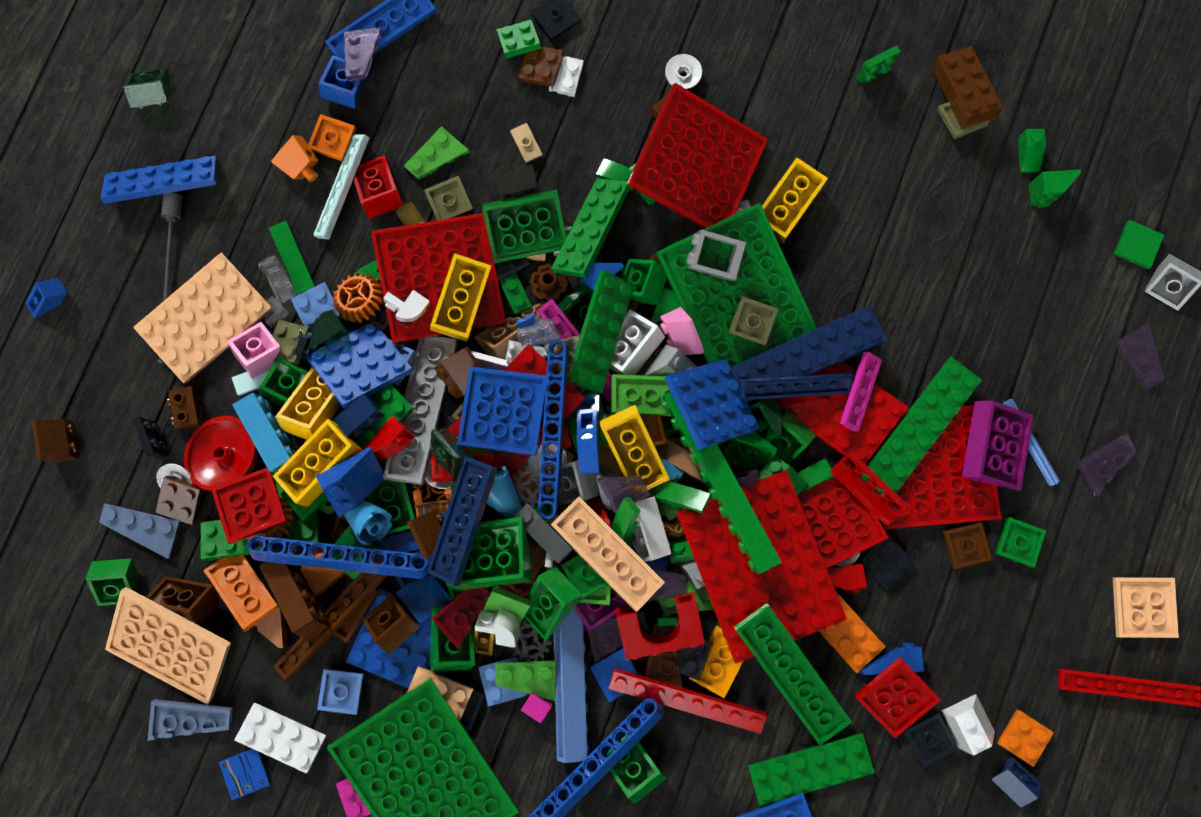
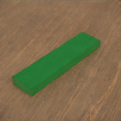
[269,221,315,295]

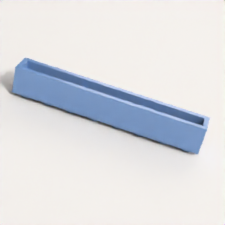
[553,609,589,763]

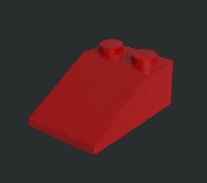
[353,155,404,219]

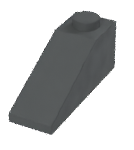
[513,503,573,564]

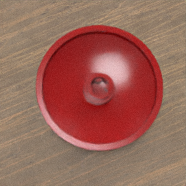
[184,416,259,492]

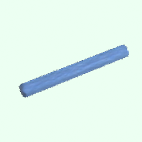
[1003,399,1060,486]

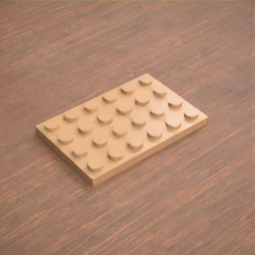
[133,253,273,384]
[105,587,231,705]

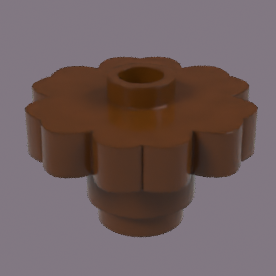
[530,264,568,302]

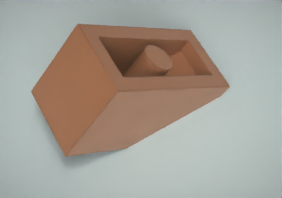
[255,608,288,648]

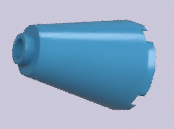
[487,466,523,519]
[344,500,392,546]

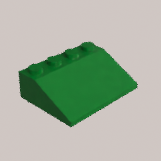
[482,190,566,263]
[447,517,533,590]

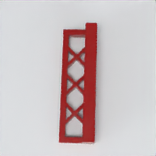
[829,451,908,527]

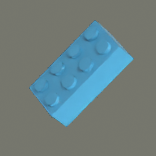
[232,393,296,474]

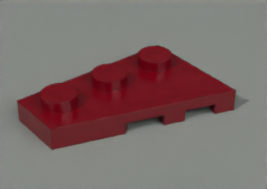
[431,587,490,649]

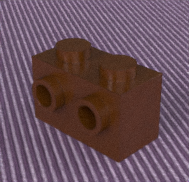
[167,386,204,431]

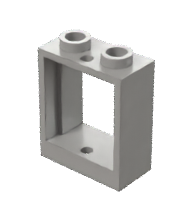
[686,229,746,281]

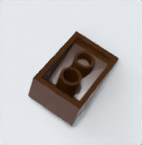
[146,576,220,626]

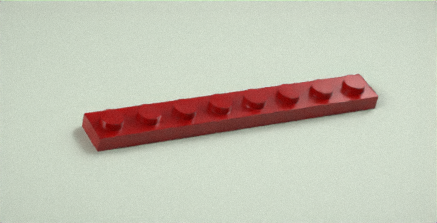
[608,668,767,734]
[1057,669,1201,707]

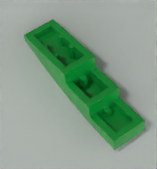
[638,481,711,514]
[611,497,641,547]

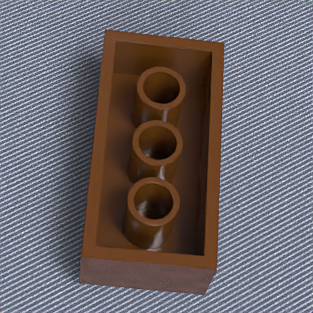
[932,46,1003,129]
[259,562,328,640]

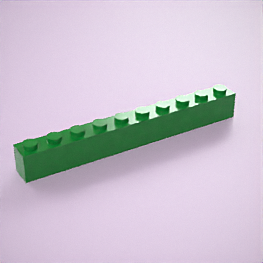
[661,391,782,575]

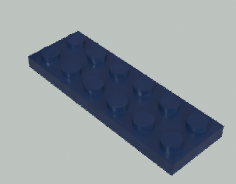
[427,456,498,586]

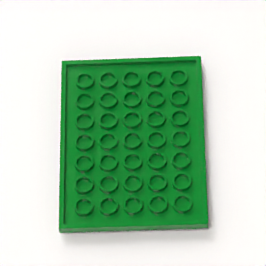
[655,203,817,367]
[327,677,519,817]

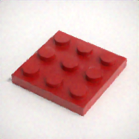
[211,468,288,544]
[855,657,941,738]

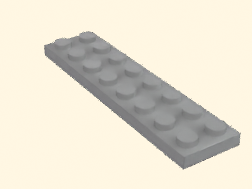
[383,336,458,485]

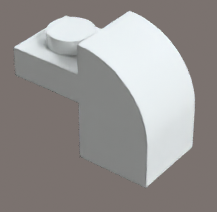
[384,290,430,322]
[475,608,520,648]

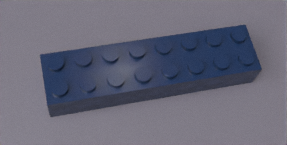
[730,306,887,405]

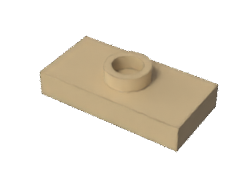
[510,123,543,164]

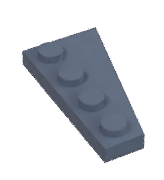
[99,503,182,559]
[148,699,233,741]

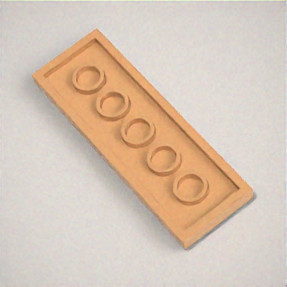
[550,497,665,612]

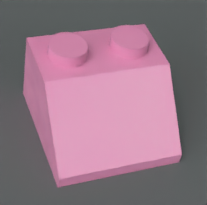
[660,307,705,355]
[227,322,281,379]

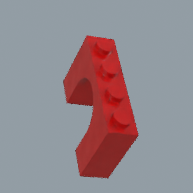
[616,592,705,660]

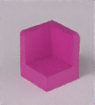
[521,693,553,723]

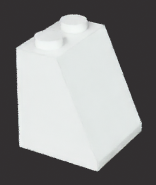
[940,694,995,755]

